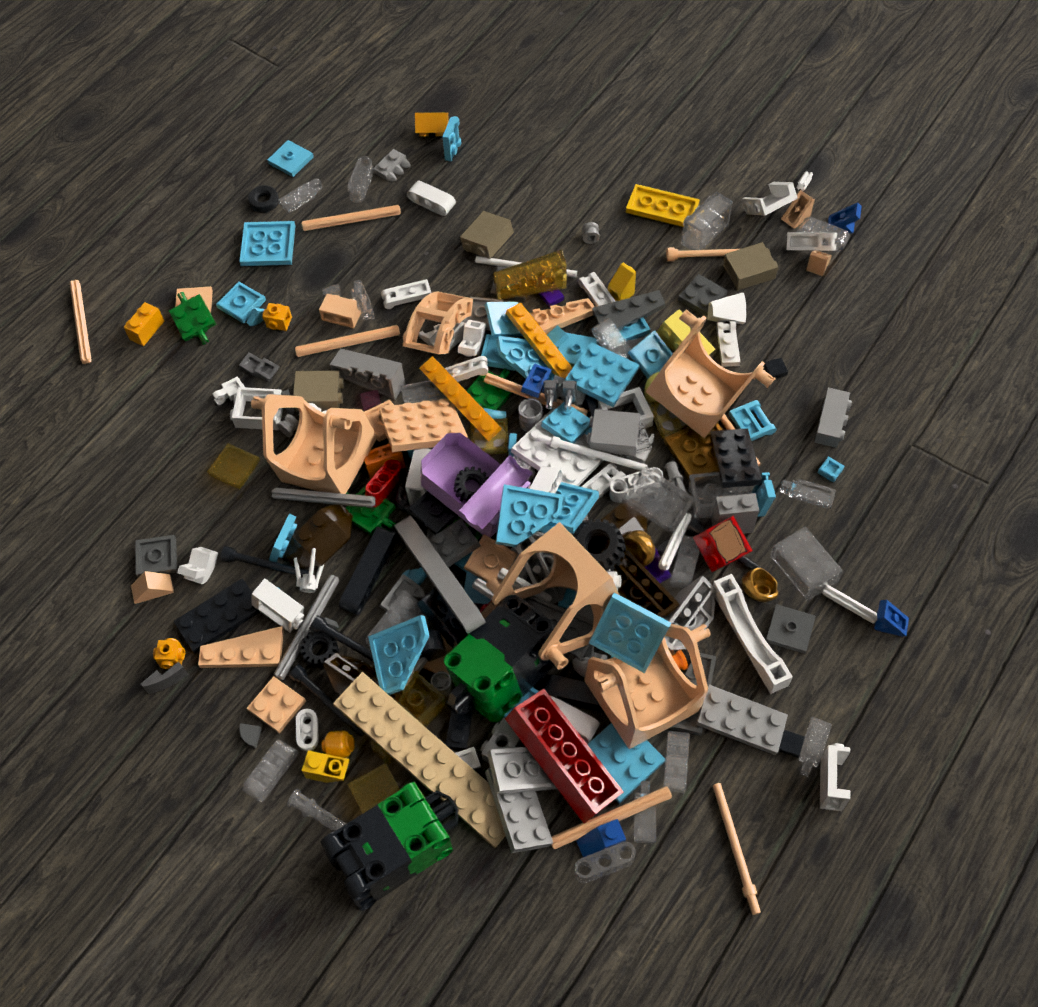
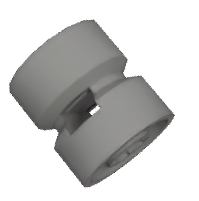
[518,398,543,432]

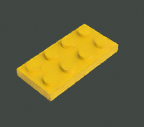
[626,184,700,228]

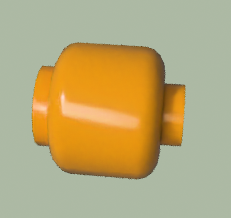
[322,730,355,758]

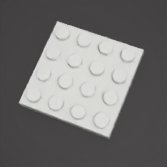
[511,408,610,486]

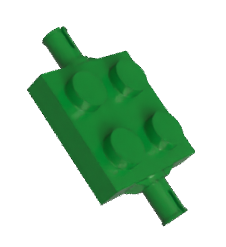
[169,292,217,344]
[467,368,512,410]
[346,486,396,536]

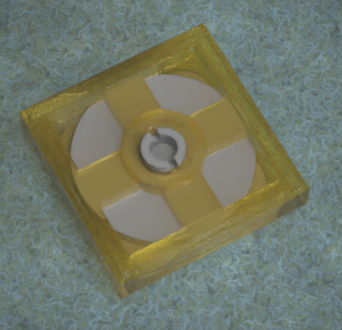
[648,401,689,439]
[470,418,508,454]

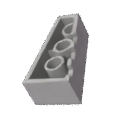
[330,348,405,400]

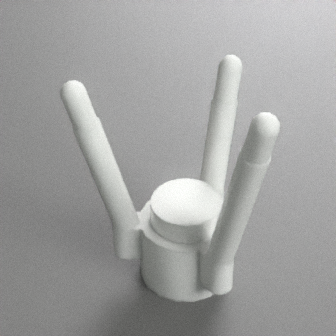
[294,548,324,593]

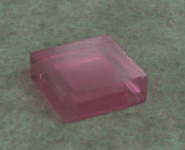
[360,390,381,412]

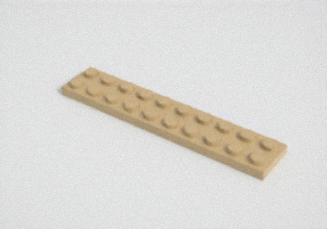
[333,672,506,848]

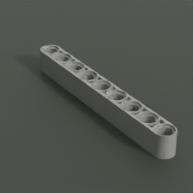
[394,515,486,634]

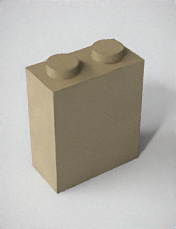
[460,211,514,259]
[723,242,778,291]
[293,371,344,412]

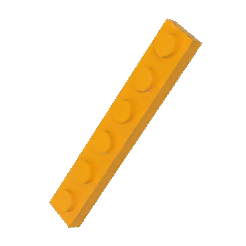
[505,303,572,379]
[419,356,502,442]

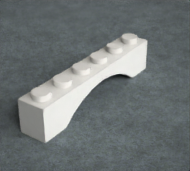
[713,574,792,694]

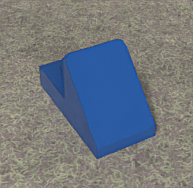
[827,202,862,233]
[521,363,552,398]
[874,600,909,637]

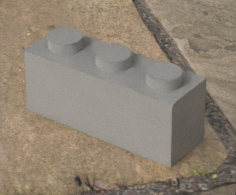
[814,388,852,448]

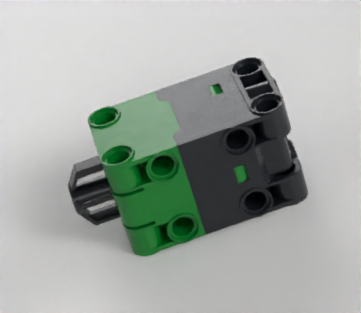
[444,595,554,722]
[320,782,459,911]

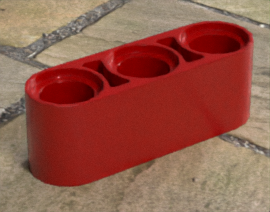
[365,459,402,507]

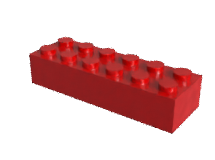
[505,689,624,824]

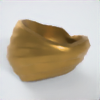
[624,530,655,567]
[742,568,778,602]

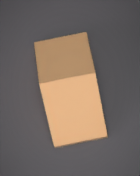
[781,190,815,229]
[806,250,832,276]
[131,571,174,604]

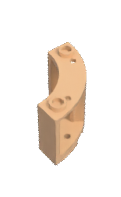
[403,291,473,354]

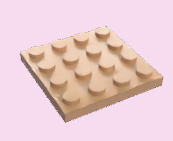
[379,399,468,452]

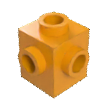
[262,303,292,331]
[153,638,185,669]

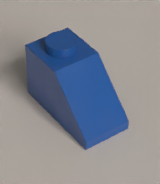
[576,819,626,862]

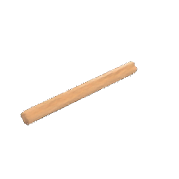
[302,205,401,231]
[70,280,91,364]
[295,325,400,357]
[484,373,588,416]
[551,786,672,849]

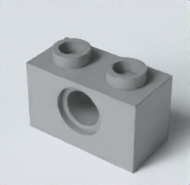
[481,718,522,763]

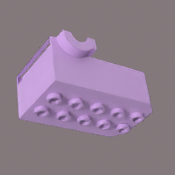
[420,433,533,538]

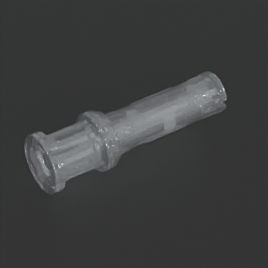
[287,789,346,831]

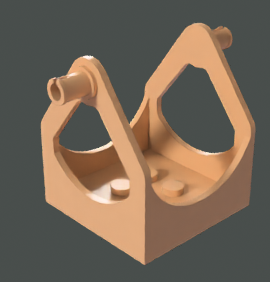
[645,309,776,438]
[251,394,377,494]
[486,522,619,670]
[584,624,710,749]

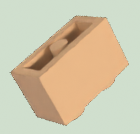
[319,294,362,328]

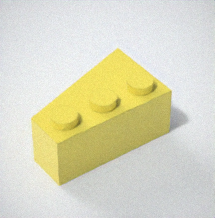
[657,309,715,356]

